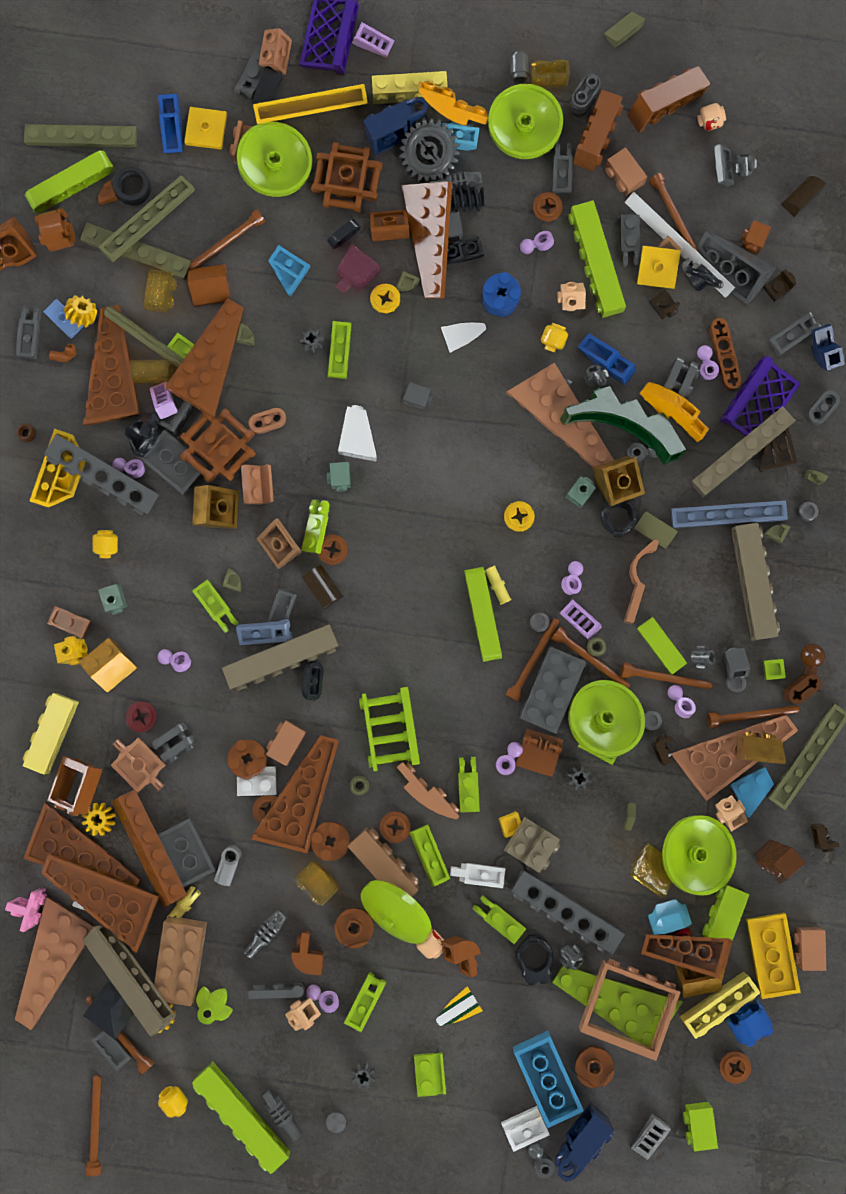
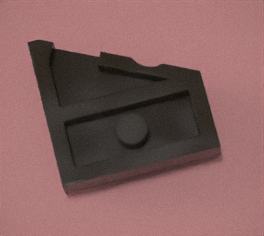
[759,428,797,472]

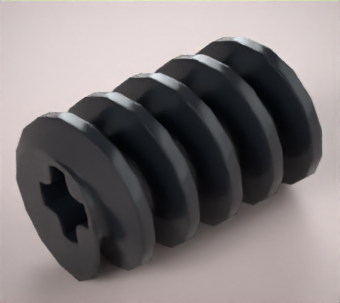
[450,187,484,213]

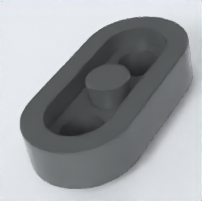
[807,391,840,425]

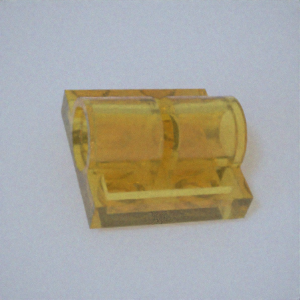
[630,843,672,898]

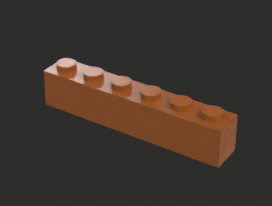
[112,789,187,907]

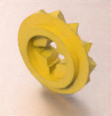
[370,284,400,314]
[504,501,535,532]

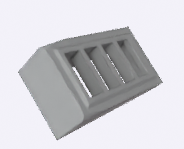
[631,1114,671,1160]

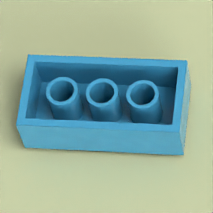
[513,1031,584,1128]

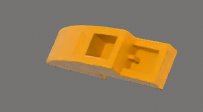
[418,81,488,126]
[640,382,709,442]

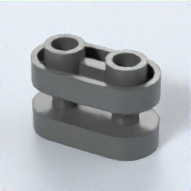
[570,74,601,117]
[663,355,701,397]
[151,722,196,764]

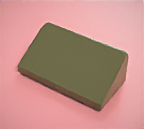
[604,12,645,48]
[633,511,678,549]

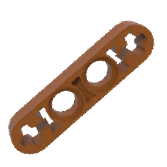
[709,318,742,391]

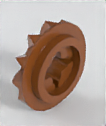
[533,192,563,223]
[318,535,348,565]
[253,795,277,824]
[380,811,411,843]
[719,1050,751,1084]

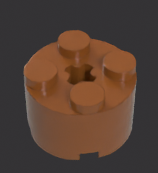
[35,208,76,252]

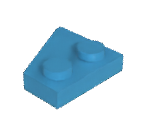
[268,245,310,297]
[729,767,774,818]

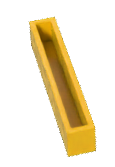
[253,84,368,124]

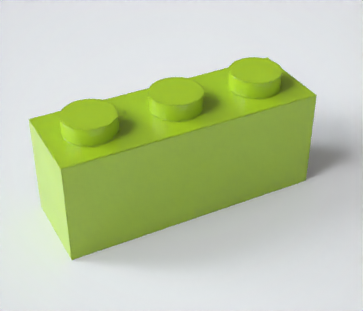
[702,884,750,941]

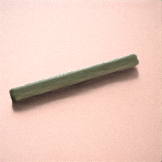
[104,306,184,368]

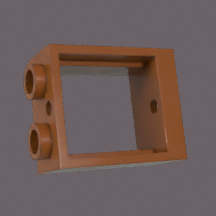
[47,756,103,816]

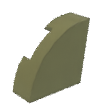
[396,271,420,291]
[236,323,255,346]
[803,470,828,485]
[763,524,791,544]
[223,568,242,592]
[624,802,636,831]

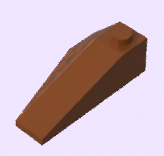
[0,217,37,270]

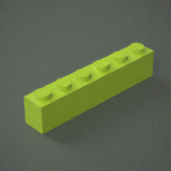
[568,200,626,318]
[192,1061,291,1174]

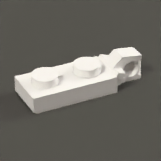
[450,863,505,888]

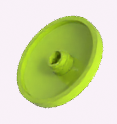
[488,84,563,159]
[237,122,312,197]
[568,680,645,757]
[662,815,737,895]
[361,880,431,944]

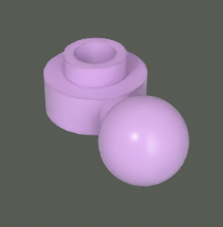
[520,231,554,254]
[697,345,719,381]
[112,458,145,479]
[562,561,583,595]
[157,649,191,672]
[668,685,696,718]
[496,742,523,775]
[306,985,339,1013]

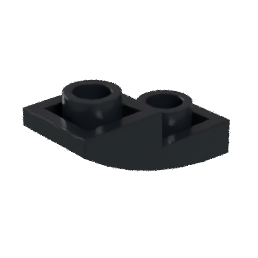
[252,67,282,104]
[447,236,484,264]

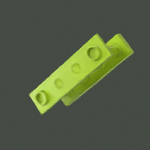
[359,687,420,771]

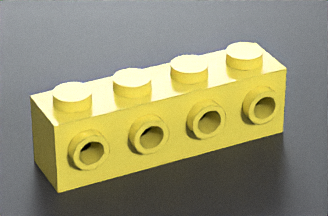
[372,71,447,104]
[23,693,79,775]
[680,972,760,1039]

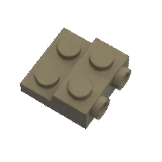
[504,817,560,873]

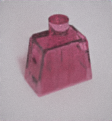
[336,244,381,293]

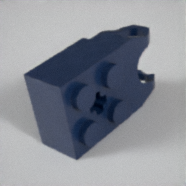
[363,97,428,156]
[555,1103,614,1182]

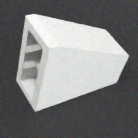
[338,405,377,462]

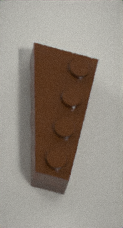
[754,839,805,884]

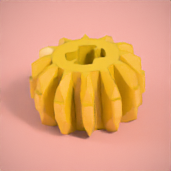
[64,295,97,328]
[82,803,116,836]

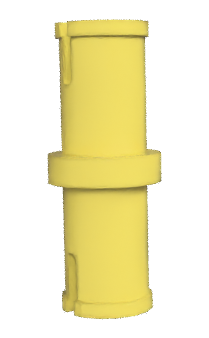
[484,566,511,605]
[167,886,201,918]

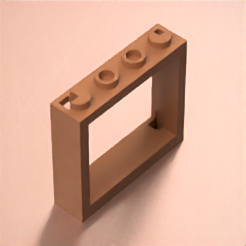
[579,959,681,1061]

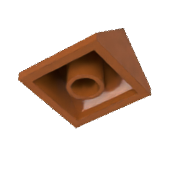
[370,209,409,241]
[188,264,231,307]

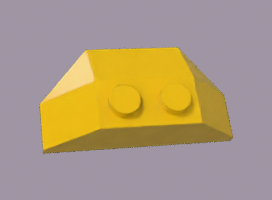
[30,429,86,508]

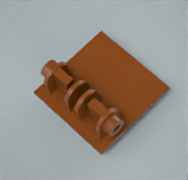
[515,729,563,777]

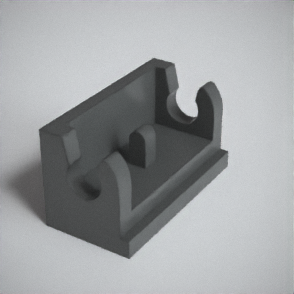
[159,395,194,435]

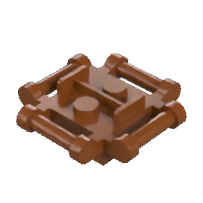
[311,142,383,213]
[179,408,256,483]

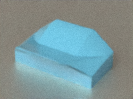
[440,121,479,151]
[648,899,692,935]

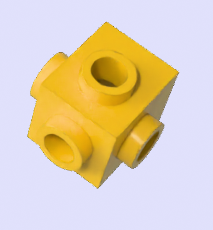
[54,636,88,665]

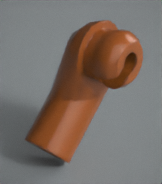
[49,344,77,363]

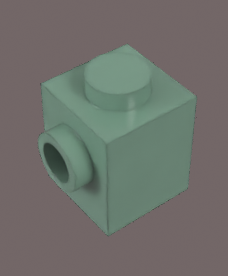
[327,462,351,492]
[565,476,596,508]
[98,584,128,615]

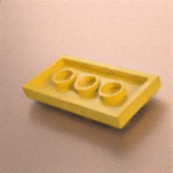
[746,913,801,999]

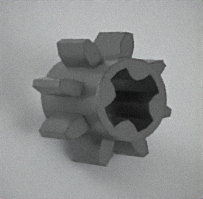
[732,153,757,176]
[300,328,324,353]
[584,365,609,389]
[691,646,715,669]
[567,766,592,790]
[559,945,584,970]
[352,1062,375,1089]

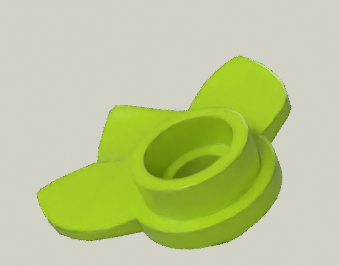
[196,986,233,1024]

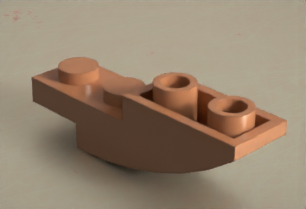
[397,762,460,819]

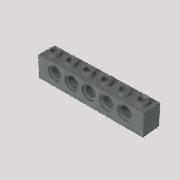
[44,434,159,516]
[510,869,625,955]

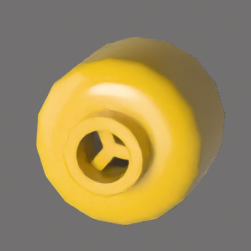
[541,323,568,353]
[92,530,118,558]
[158,1086,188,1118]

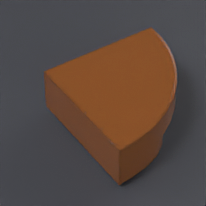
[98,180,118,206]

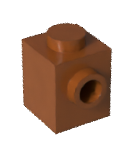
[741,220,771,254]

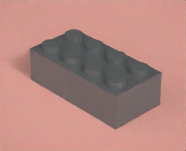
[519,647,586,734]

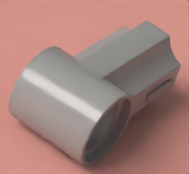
[214,845,242,886]

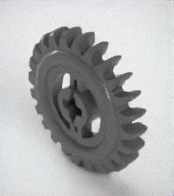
[399,118,460,183]

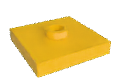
[184,107,227,150]
[637,246,681,289]

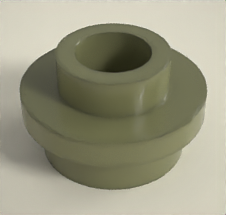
[587,637,606,656]
[350,776,369,795]

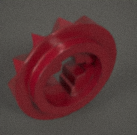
[126,701,157,732]

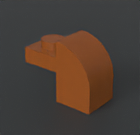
[291,930,324,975]
[441,936,481,978]

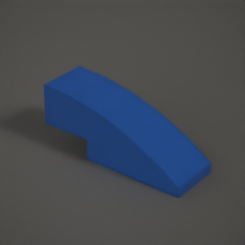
[158,94,183,154]
[577,333,636,386]

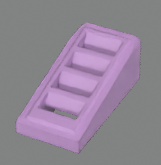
[352,22,394,58]
[150,382,177,419]
[560,599,602,640]

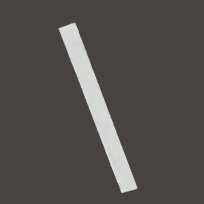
[625,192,735,298]

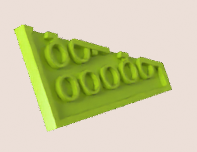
[552,965,683,1046]

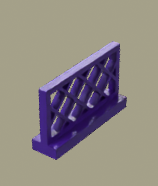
[300,0,359,75]
[720,356,800,437]

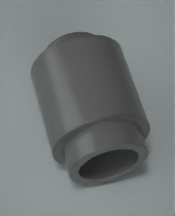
[510,51,529,83]

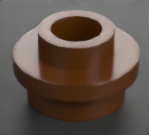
[16,423,36,443]

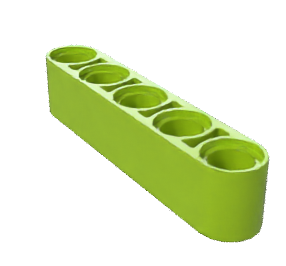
[25,151,114,213]
[464,567,502,662]

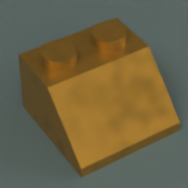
[593,456,645,506]
[192,485,239,529]
[79,638,138,693]
[736,732,786,764]
[674,965,722,998]

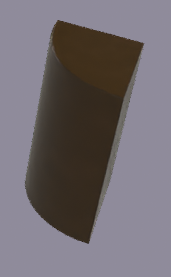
[781,176,826,217]
[302,565,344,609]

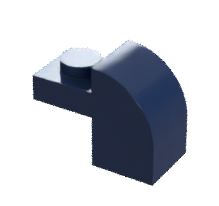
[811,324,845,371]

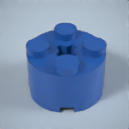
[482,272,521,317]
[725,999,774,1047]

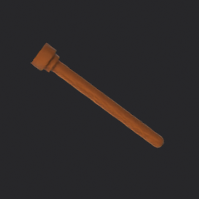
[649,173,698,252]
[189,209,266,270]
[505,618,559,702]
[551,626,630,688]
[620,662,713,689]
[707,706,800,728]
[86,996,154,1075]
[85,1075,101,1176]

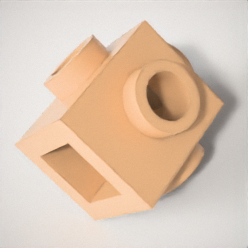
[557,282,586,311]
[715,795,748,832]
[285,998,321,1031]

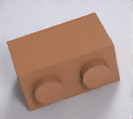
[605,147,647,197]
[266,720,307,766]
[794,927,826,971]

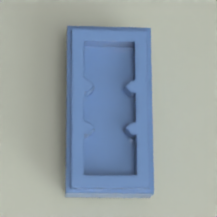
[43,299,84,339]

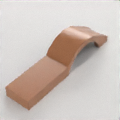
[624,539,659,624]

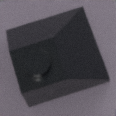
[83,982,134,1040]

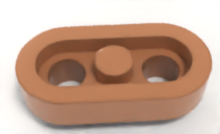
[249,408,287,434]

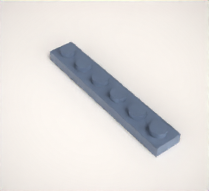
[670,501,788,528]

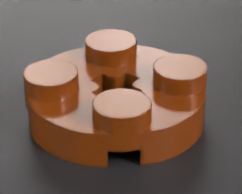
[227,740,267,779]
[311,821,350,861]
[334,907,374,948]
[574,1045,614,1088]

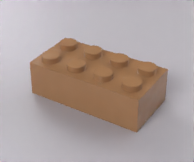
[348,827,419,897]
[154,916,207,1006]

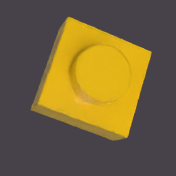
[498,811,521,838]

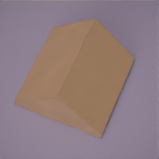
[256,518,302,569]

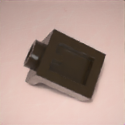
[763,269,797,302]
[649,290,680,320]
[652,734,674,766]
[811,823,840,852]

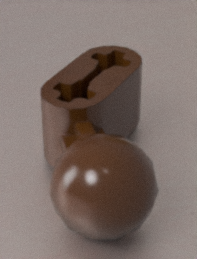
[783,644,826,704]

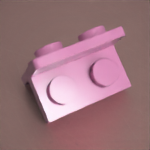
[5,887,47,932]

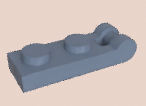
[236,619,293,645]

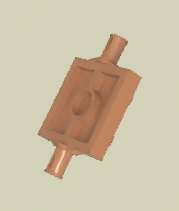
[111,737,167,793]

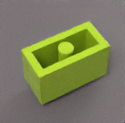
[683,1102,718,1152]

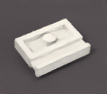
[237,766,277,796]
[501,1106,550,1152]

